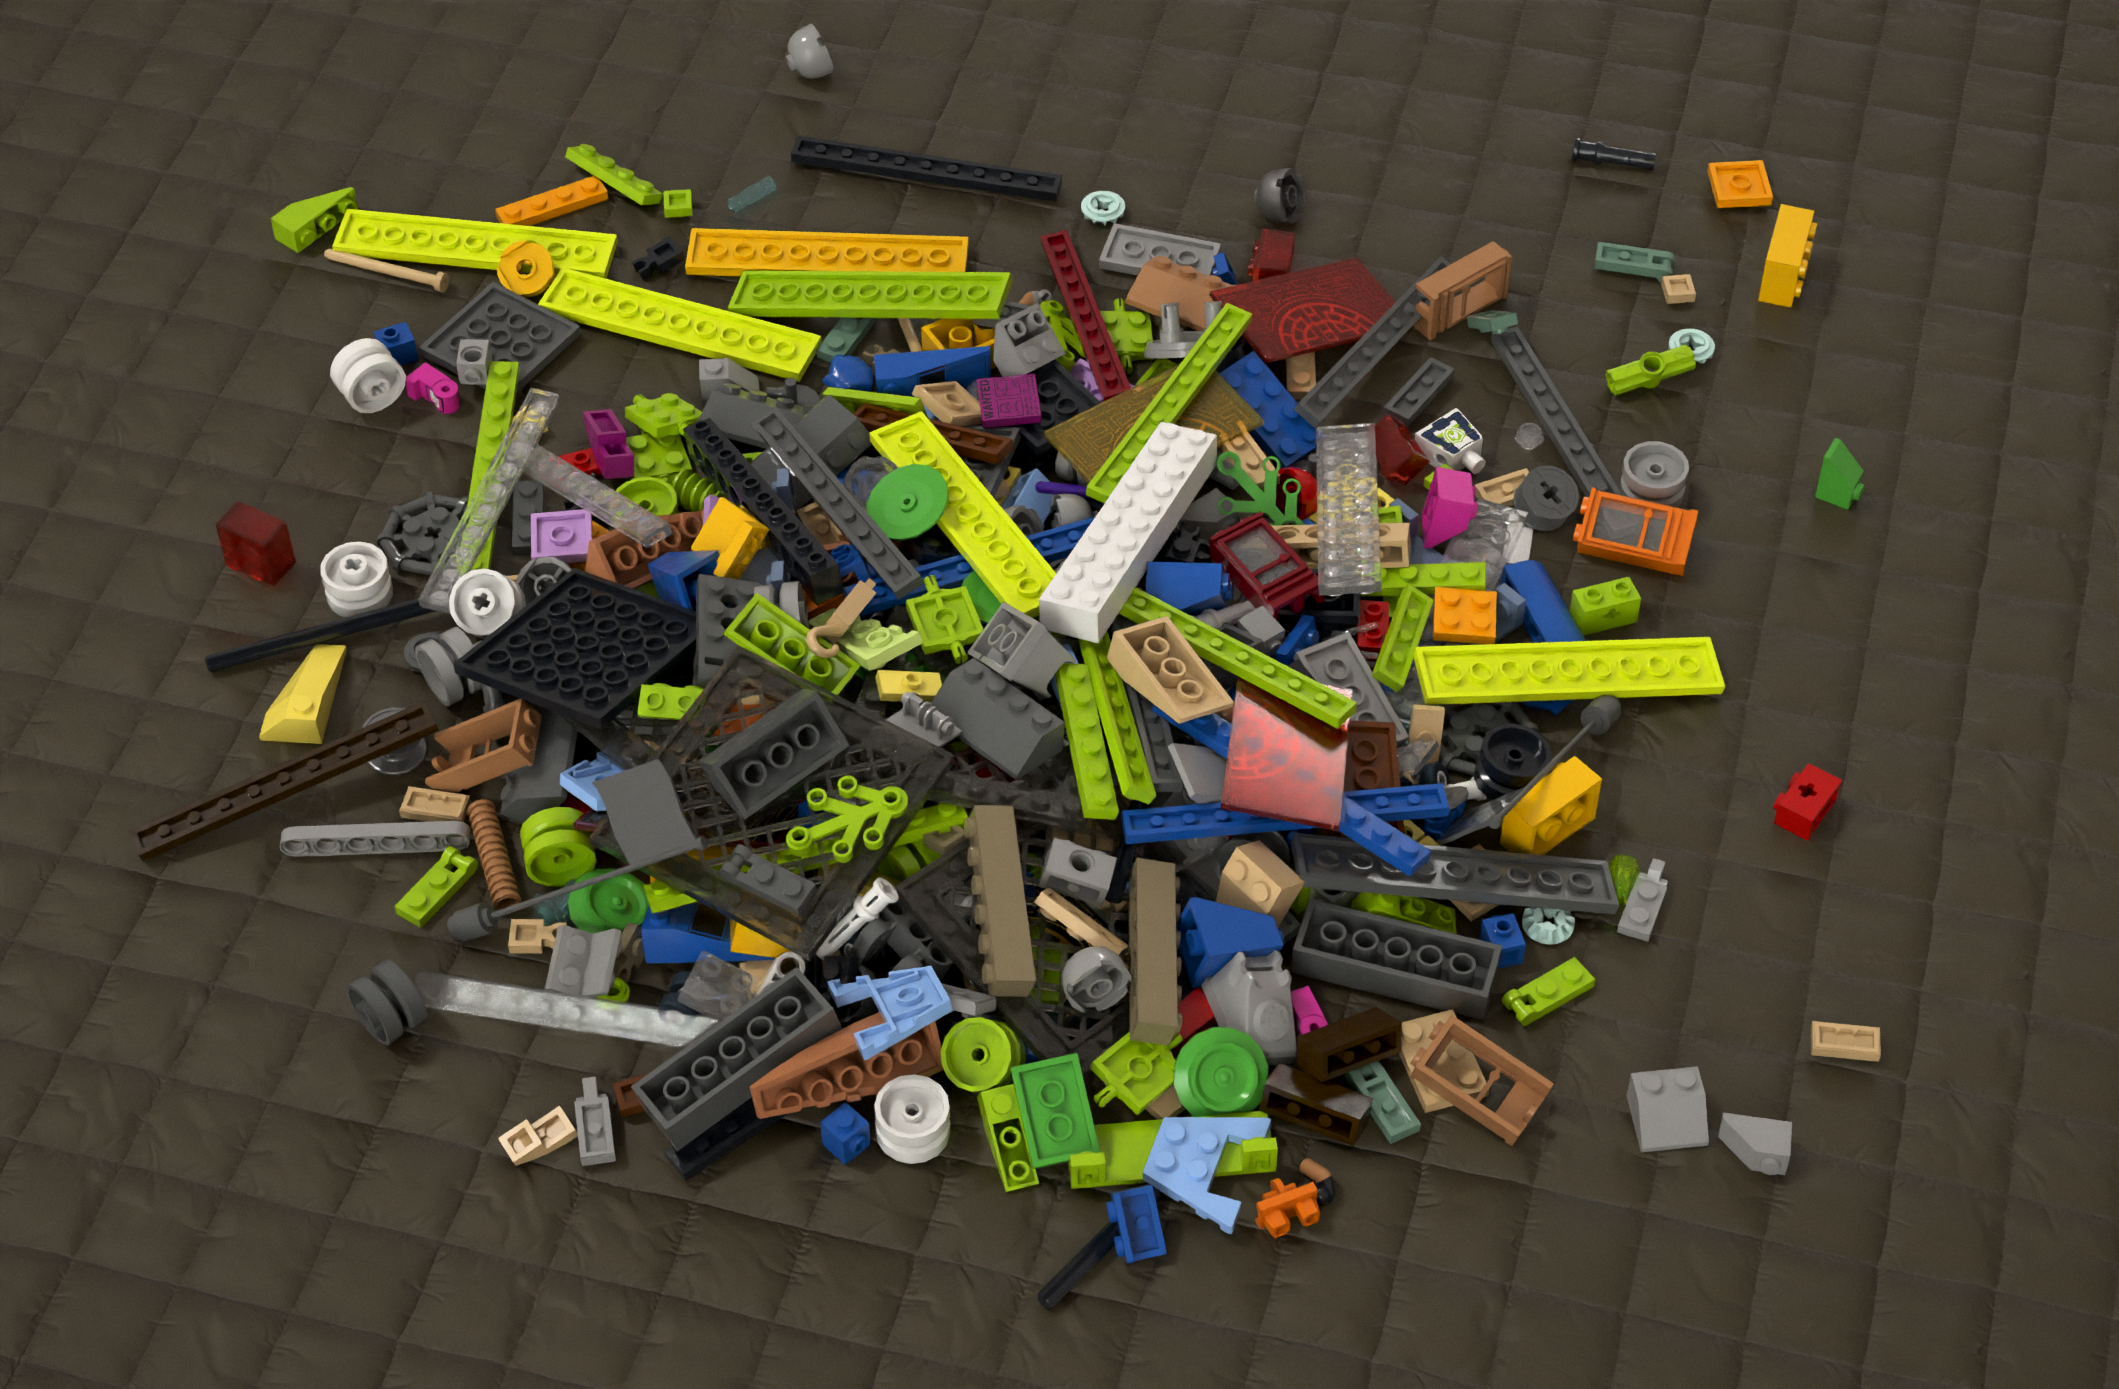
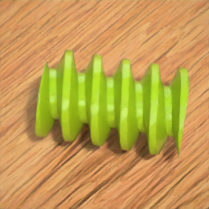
[666,469,725,512]

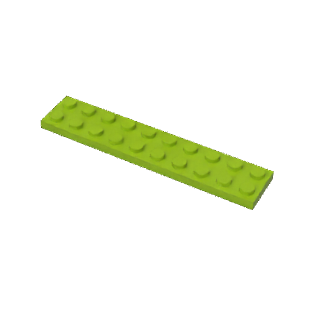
[728,271,1013,319]

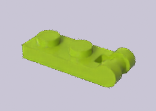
[394,846,478,928]
[1501,957,1595,1026]

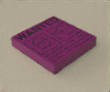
[977,374,1041,428]

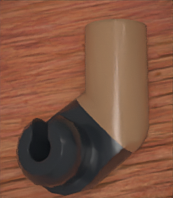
[1300,1158,1336,1206]

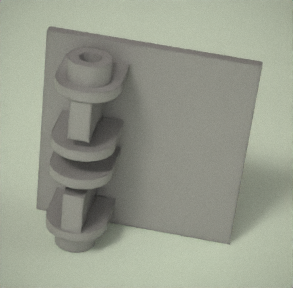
[871,692,962,764]

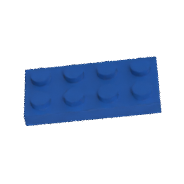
[1213,351,1327,469]

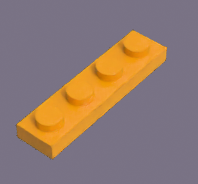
[495,176,609,226]

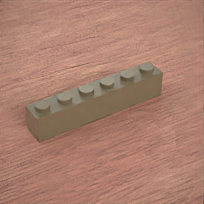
[964,805,1036,997]
[1129,858,1182,1046]

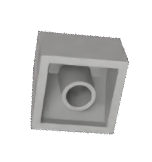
[1626,1066,1709,1153]

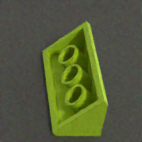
[723,593,861,708]

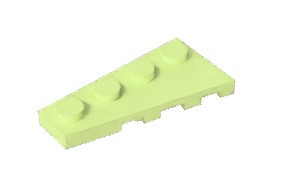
[809,608,923,671]

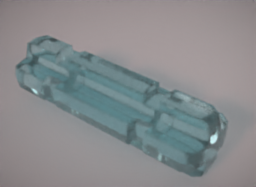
[727,176,776,213]

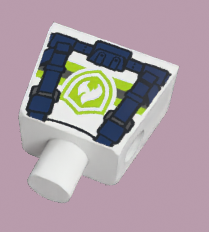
[1413,408,1486,474]

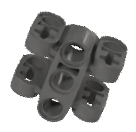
[848,890,970,980]

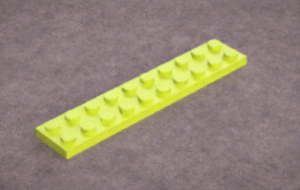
[332,209,618,279]
[538,267,822,382]
[869,411,1056,618]
[1413,637,1725,705]

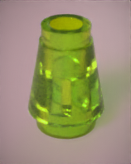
[1608,854,1640,905]

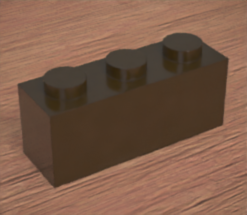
[1297,1007,1402,1082]
[1259,1063,1374,1147]

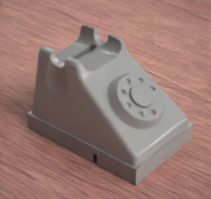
[967,602,1076,698]
[1201,950,1297,1065]

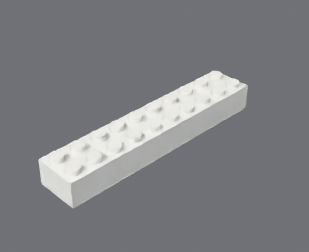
[1039,422,1217,643]

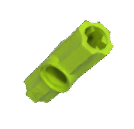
[1605,344,1696,395]

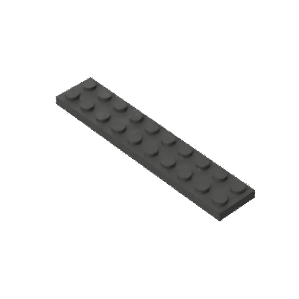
[1291,833,1619,914]

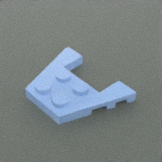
[560,741,694,811]
[827,966,953,1060]
[1143,1117,1271,1235]

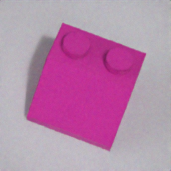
[1421,467,1478,549]

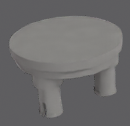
[1144,301,1222,358]

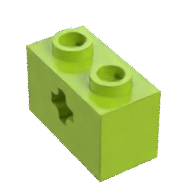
[1570,577,1641,636]

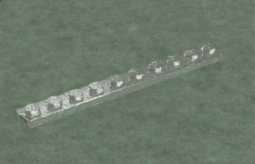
[419,388,559,614]
[506,438,672,548]
[415,971,725,1047]

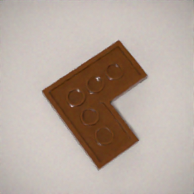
[1308,718,1405,838]

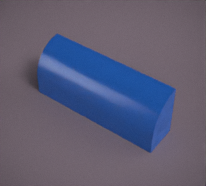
[1501,560,1586,643]

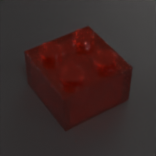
[215,501,296,586]

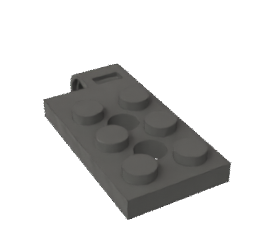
[692,574,761,698]

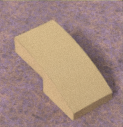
[498,1106,578,1166]

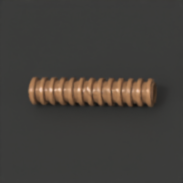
[467,799,521,911]

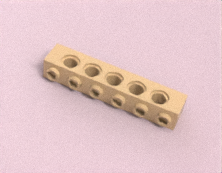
[1228,523,1411,569]

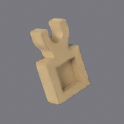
[508,919,567,954]

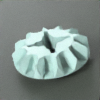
[1081,191,1125,225]
[1668,329,1715,364]
[1522,907,1575,945]

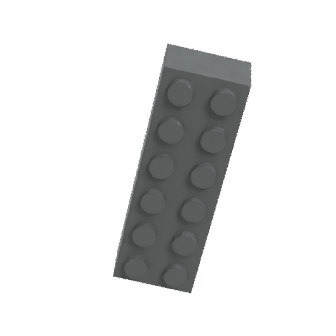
[1291,899,1502,1021]
[631,967,843,1151]

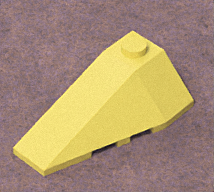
[259,644,347,744]

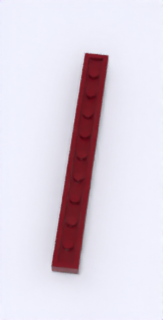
[1040,230,1133,407]

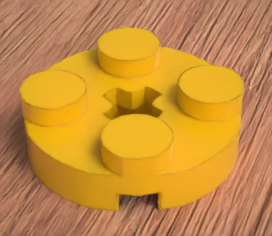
[497,241,555,298]

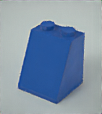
[647,550,728,611]
[1146,562,1234,616]
[1176,897,1284,988]

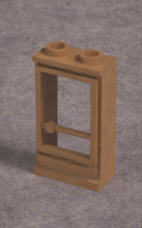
[1414,241,1512,341]
[425,698,542,793]
[1410,1015,1554,1147]

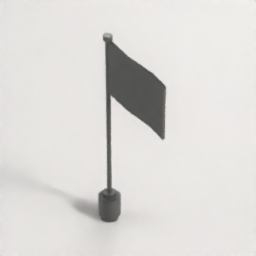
[1435,695,1621,845]
[447,759,708,942]

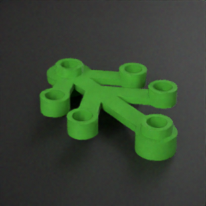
[1217,451,1304,526]

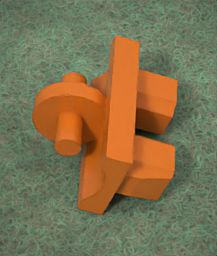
[1255,1178,1320,1238]

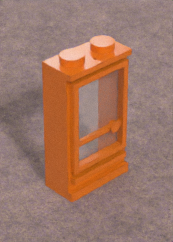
[1573,487,1698,576]

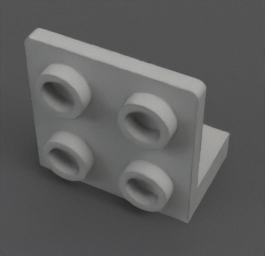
[544,925,622,1000]

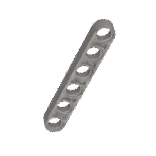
[280,821,470,857]

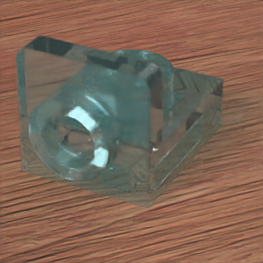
[532,879,576,925]

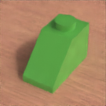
[1815,438,1865,510]

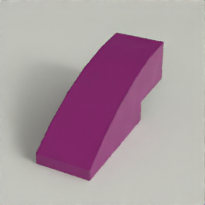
[583,409,634,479]

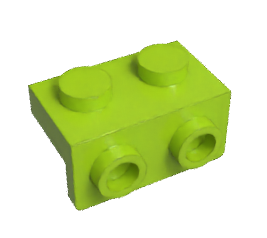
[637,683,712,722]

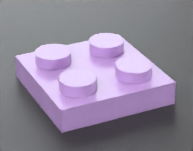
[531,509,593,563]

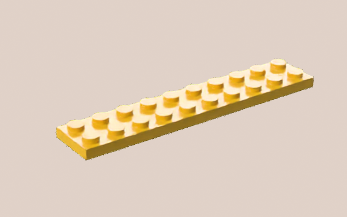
[685,228,969,276]

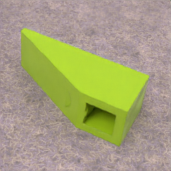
[270,187,358,253]
[1351,892,1457,934]
[976,1084,1039,1192]

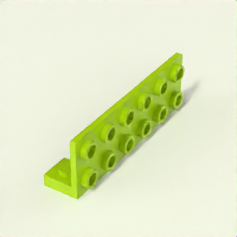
[1068,1111,1278,1189]

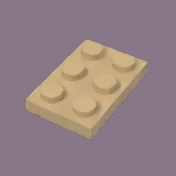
[1399,1009,1489,1113]

